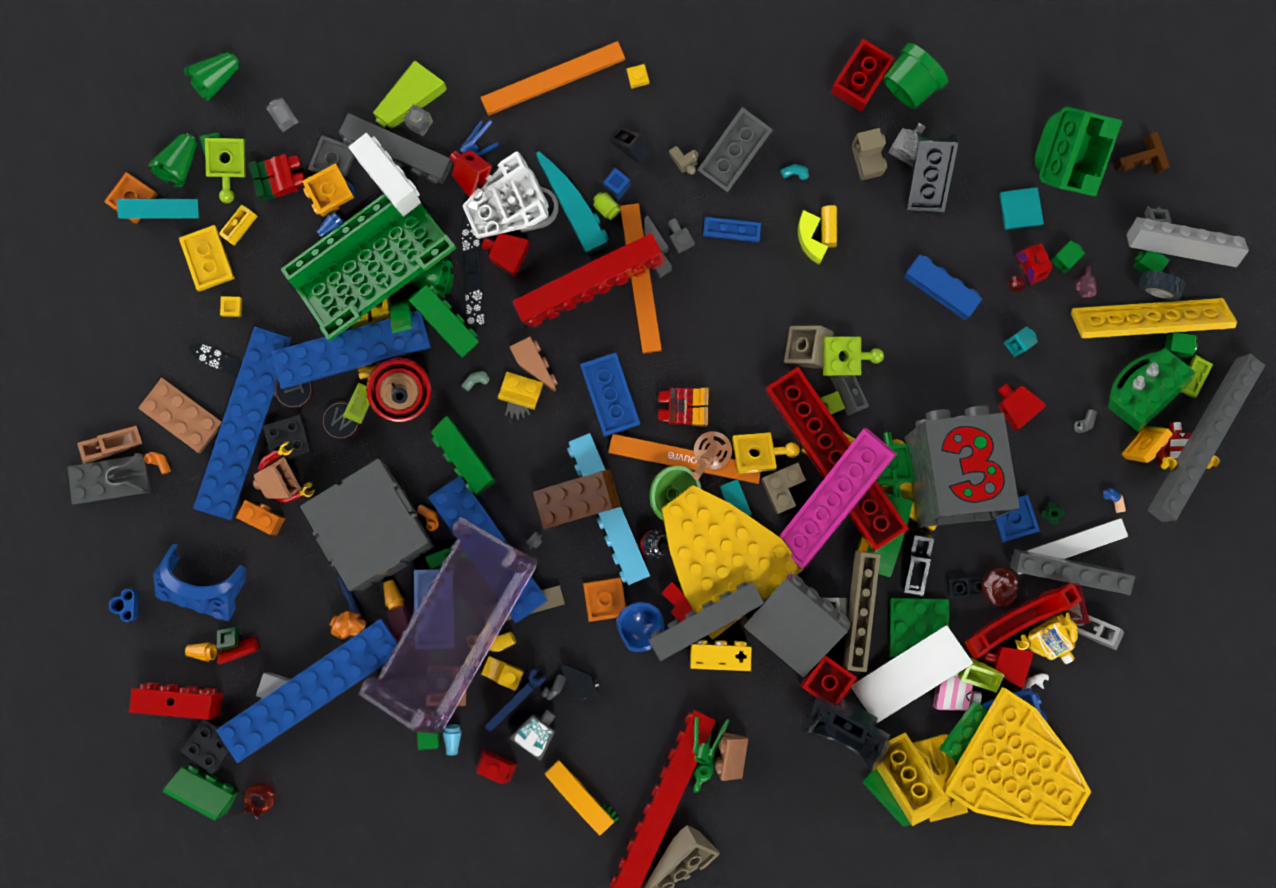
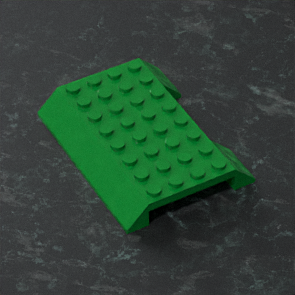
[281,194,456,342]

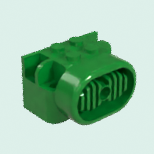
[1035,107,1122,196]

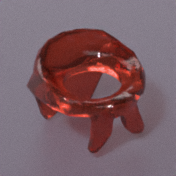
[241,783,275,819]

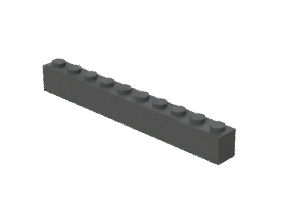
[1147,354,1265,522]

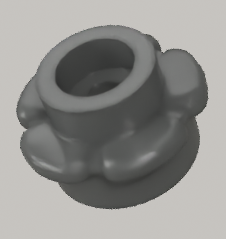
[526,532,543,549]

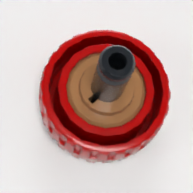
[366,357,431,423]

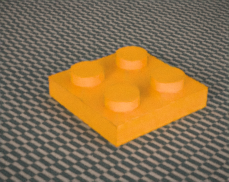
[1122,426,1173,463]

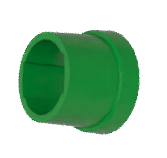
[883,43,948,109]

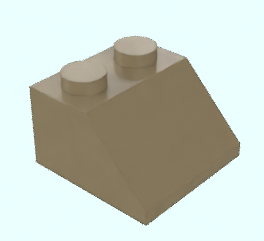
[784,326,834,369]

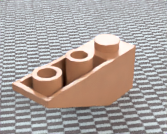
[510,337,558,391]

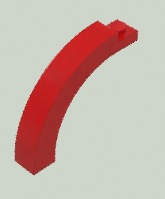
[964,583,1082,659]

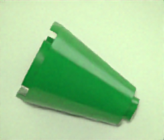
[184,52,239,101]
[148,133,198,188]
[407,260,454,298]

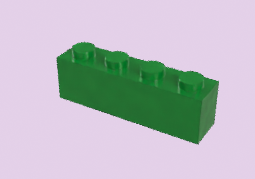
[407,284,479,357]

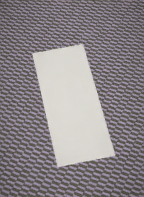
[851,625,973,723]

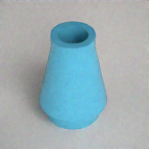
[442,724,462,755]

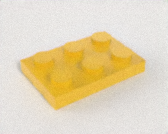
[179,225,235,292]

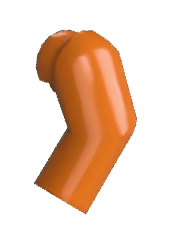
[417,505,439,531]

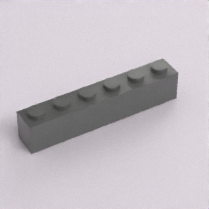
[339,113,453,184]
[1010,549,1135,595]
[648,581,764,661]

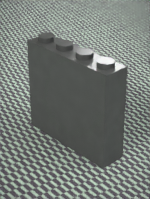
[743,572,851,678]

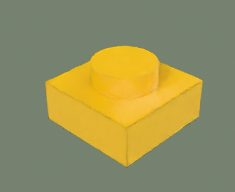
[627,64,649,89]
[220,297,242,317]

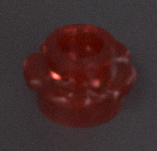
[1007,276,1027,292]

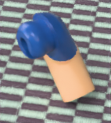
[1103,488,1126,513]

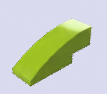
[954,657,1005,693]

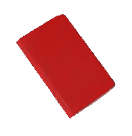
[217,636,261,664]

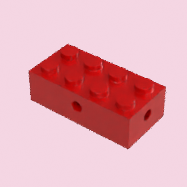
[129,682,224,720]

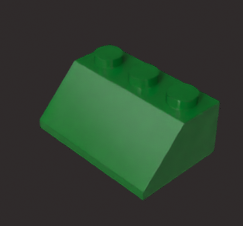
[163,764,239,821]

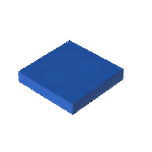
[994,494,1040,542]

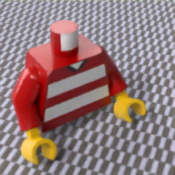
[1156,422,1220,470]

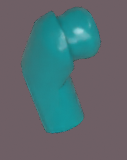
[780,164,809,180]

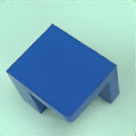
[603,168,630,200]

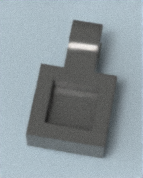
[668,218,695,254]

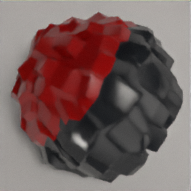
[640,529,668,560]

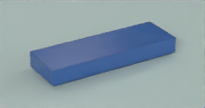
[703,217,761,243]

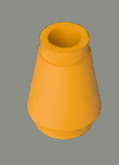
[383,580,404,610]
[185,642,217,662]

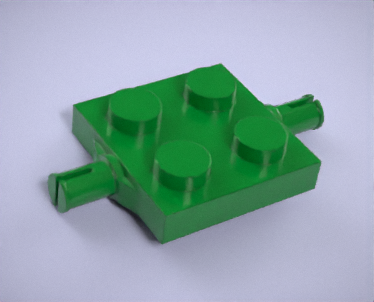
[876,432,915,498]

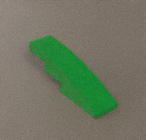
[390,296,415,333]

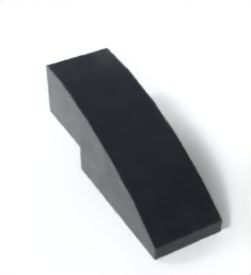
[903,531,934,596]

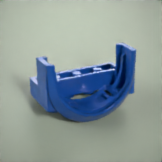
[153,544,246,621]

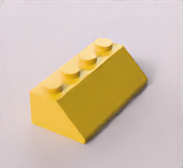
[877,733,948,826]

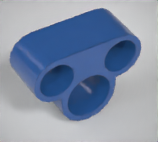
[109,589,139,622]

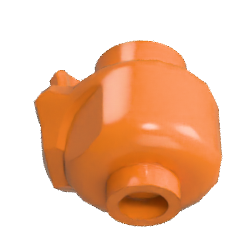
[329,611,366,640]

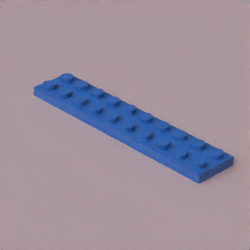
[193,327,292,520]
[216,619,403,763]

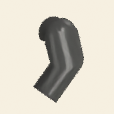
[1074,409,1097,433]
[541,674,566,700]

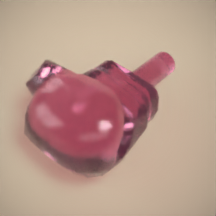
[1075,266,1097,298]

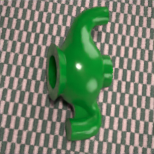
[692,757,714,793]

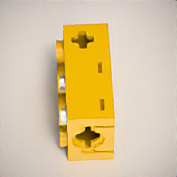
[690,639,751,671]

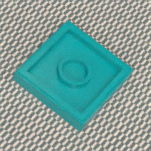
[999,187,1044,230]

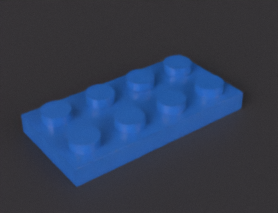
[580,353,640,437]

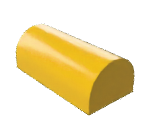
[219,205,258,246]
[821,205,837,247]

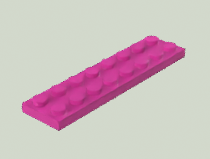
[779,427,897,569]

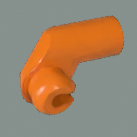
[144,452,171,475]

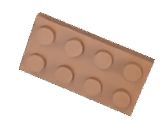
[138,378,222,453]

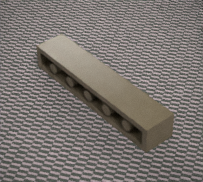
[842,550,880,672]

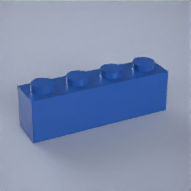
[903,255,982,320]

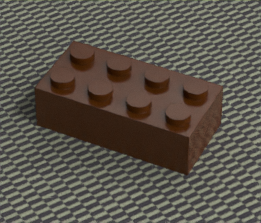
[533,469,621,529]

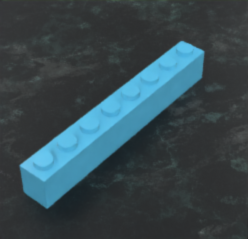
[567,433,650,585]

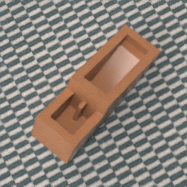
[77,426,142,464]

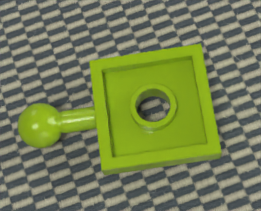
[205,138,246,204]
[823,337,884,376]

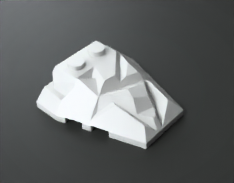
[462,151,548,239]

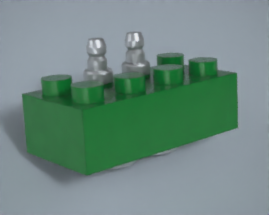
[1108,348,1196,432]

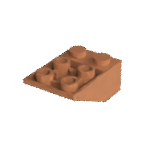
[715,733,748,781]

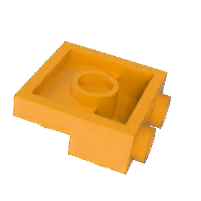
[302,163,355,217]

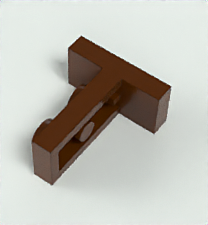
[1113,132,1170,175]

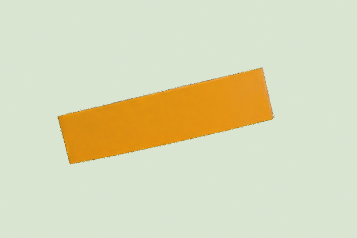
[545,760,614,835]

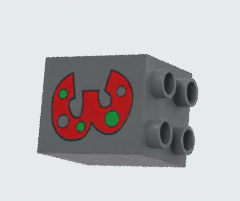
[905,406,1020,528]

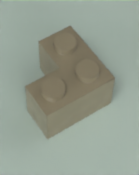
[851,128,887,181]
[761,463,806,514]

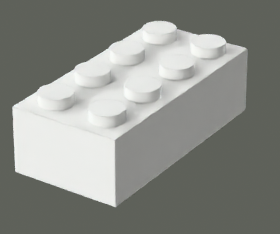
[349,133,421,216]

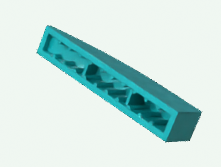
[536,152,609,256]

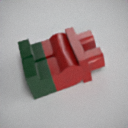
[249,154,306,202]

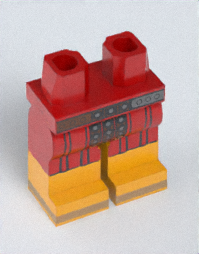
[658,388,708,427]

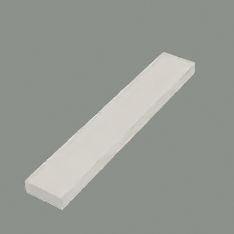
[1011,518,1128,574]

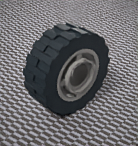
[1138,271,1185,300]

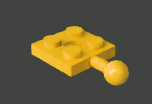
[732,432,800,474]

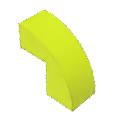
[798,210,828,264]

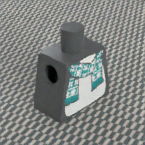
[510,709,556,760]

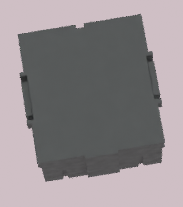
[300,459,435,591]

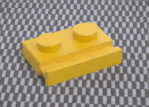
[498,372,543,410]

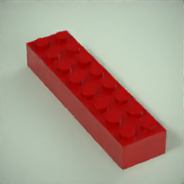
[513,233,665,328]

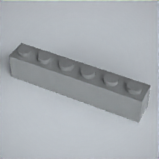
[1126,217,1249,267]

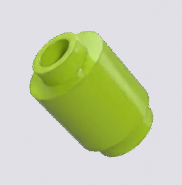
[593,192,621,220]

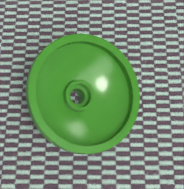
[650,466,701,521]

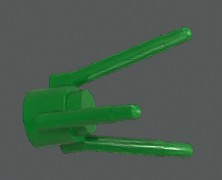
[692,717,730,764]

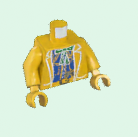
[1015,613,1078,664]

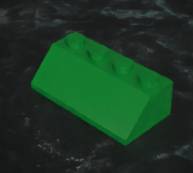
[431,416,497,495]

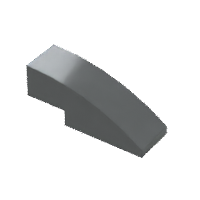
[644,216,672,279]

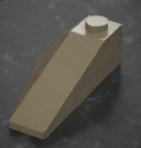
[644,826,720,888]

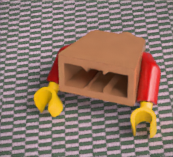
[253,442,315,503]

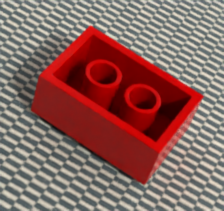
[830,39,895,112]

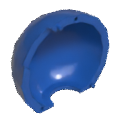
[616,602,665,652]

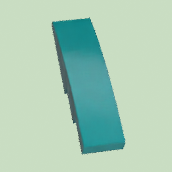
[117,199,199,218]

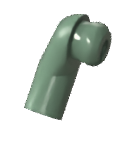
[461,371,490,392]

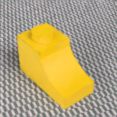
[481,656,525,691]

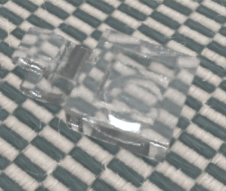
[896,123,925,159]

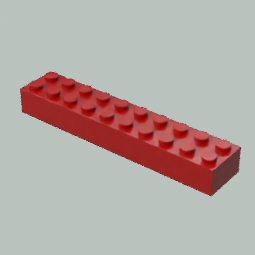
[765,367,909,552]

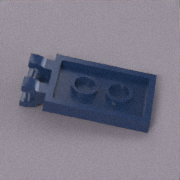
[485,668,547,732]

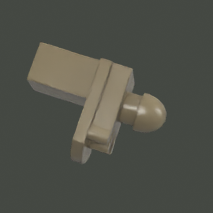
[669,146,698,175]

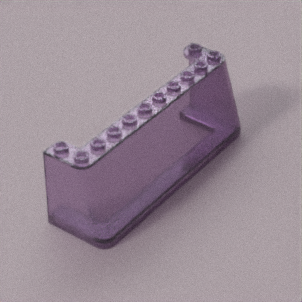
[359,517,537,734]

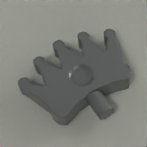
[505,402,530,420]

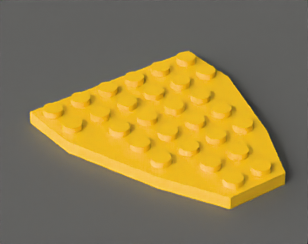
[661,485,804,640]
[942,687,1091,826]

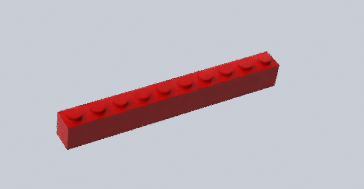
[609,709,716,888]

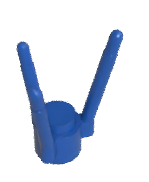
[459,120,499,157]

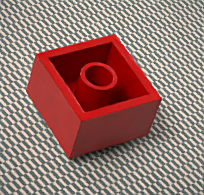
[800,656,857,705]

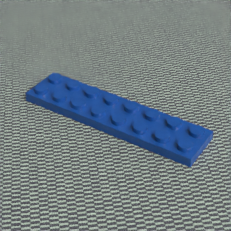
[272,311,431,389]
[428,477,548,624]

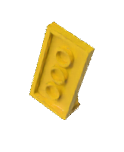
[912,734,968,822]

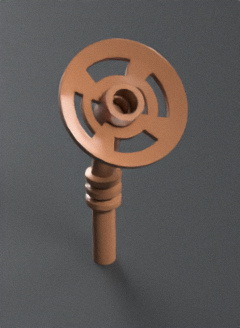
[692,431,732,480]

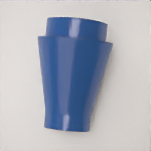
[317,211,345,238]

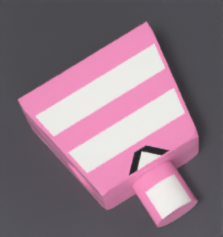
[932,676,982,710]

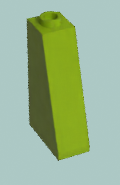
[373,61,447,130]

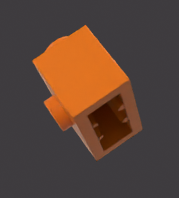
[236,500,285,536]

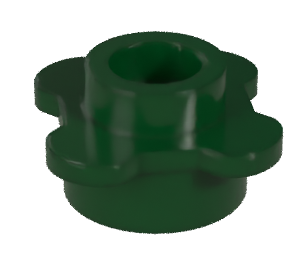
[1041,502,1065,525]

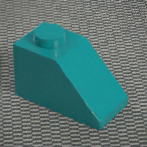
[1003,326,1038,358]

